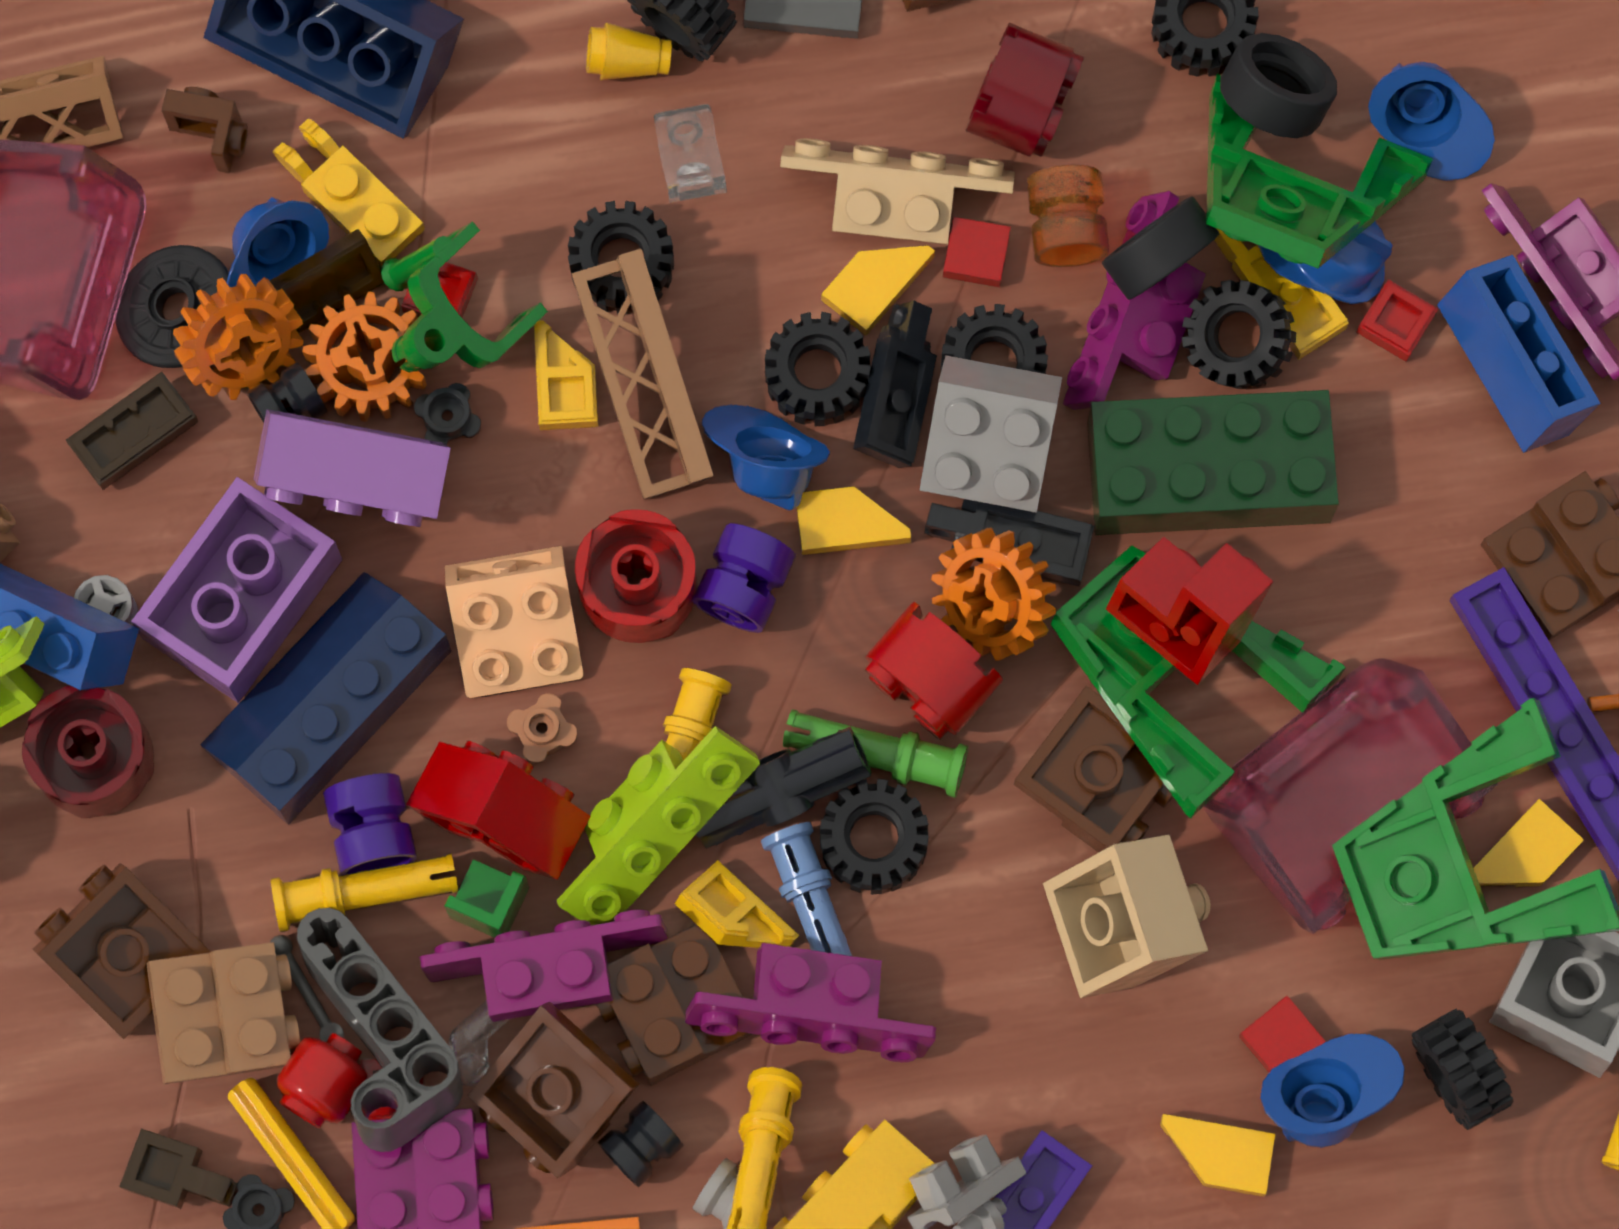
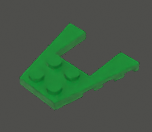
[1206,74,1433,269]
[1050,545,1346,819]
[1332,698,1619,960]

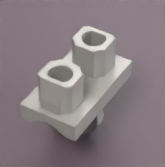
[907,1134,1026,1229]

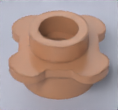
[507,693,577,763]

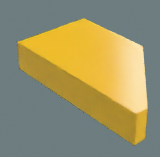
[821,245,935,336]
[534,320,599,430]
[797,486,911,555]
[1473,799,1584,887]
[674,860,799,948]
[1160,1114,1275,1197]

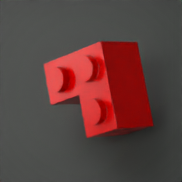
[1106,537,1273,685]
[406,741,591,880]

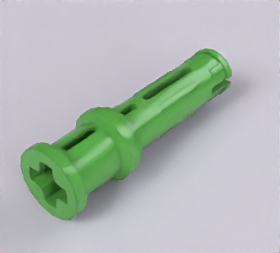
[783,709,969,798]

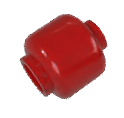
[277,1033,368,1129]

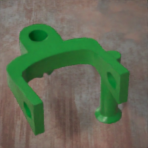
[381,221,548,372]

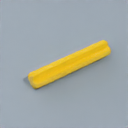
[227,1077,355,1229]

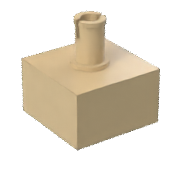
[1043,835,1211,998]

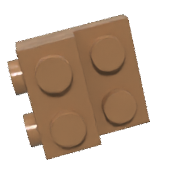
[146,942,300,1085]

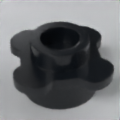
[414,383,481,445]
[223,1174,295,1229]

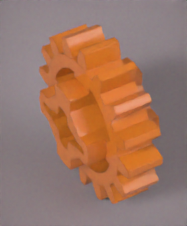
[173,274,304,400]
[302,292,427,422]
[931,528,1056,661]

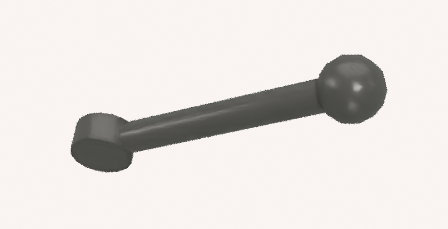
[270,935,344,1042]

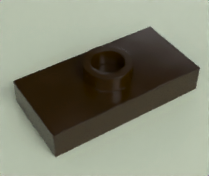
[270,229,384,333]
[66,371,199,490]

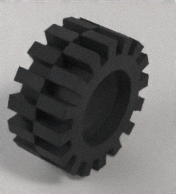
[627,0,737,61]
[1151,0,1259,77]
[568,201,674,315]
[1182,280,1296,389]
[941,304,1048,374]
[765,312,871,427]
[820,779,929,895]
[1412,1008,1513,1130]

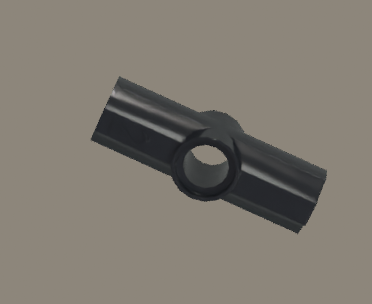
[696,726,872,849]

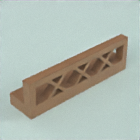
[0,56,123,168]
[572,248,714,500]

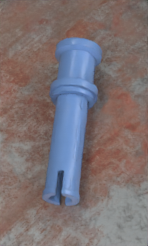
[761,822,852,956]

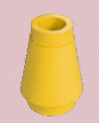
[586,22,672,80]

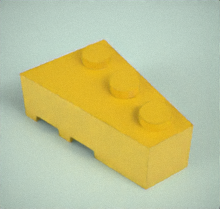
[773,1119,934,1229]

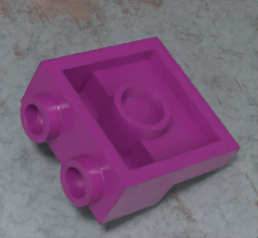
[351,1108,494,1229]

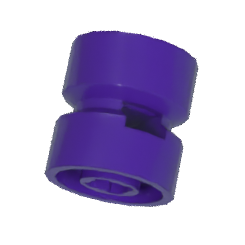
[692,523,796,633]
[323,773,418,876]

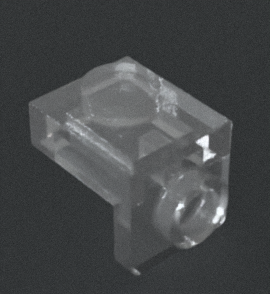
[654,104,727,203]

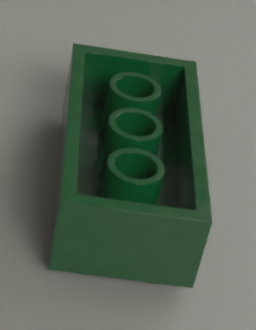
[1087,390,1339,535]

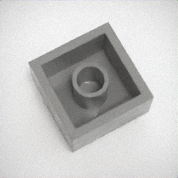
[920,355,1062,513]
[1489,932,1619,1078]

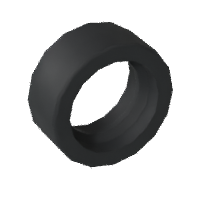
[1220,33,1337,139]
[1102,197,1219,300]

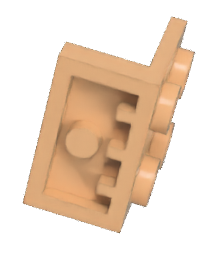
[445,546,583,698]

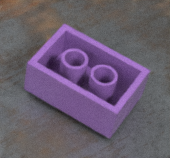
[253,409,450,527]
[131,477,343,703]

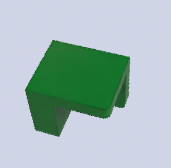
[444,860,529,938]

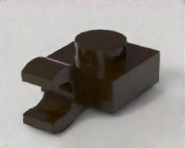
[119,1129,237,1209]

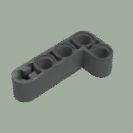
[297,908,463,1152]

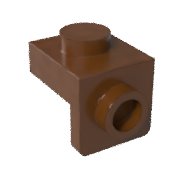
[161,87,248,173]

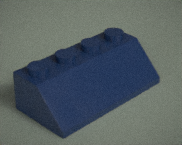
[203,0,464,139]
[200,572,452,825]

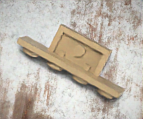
[780,138,1015,244]

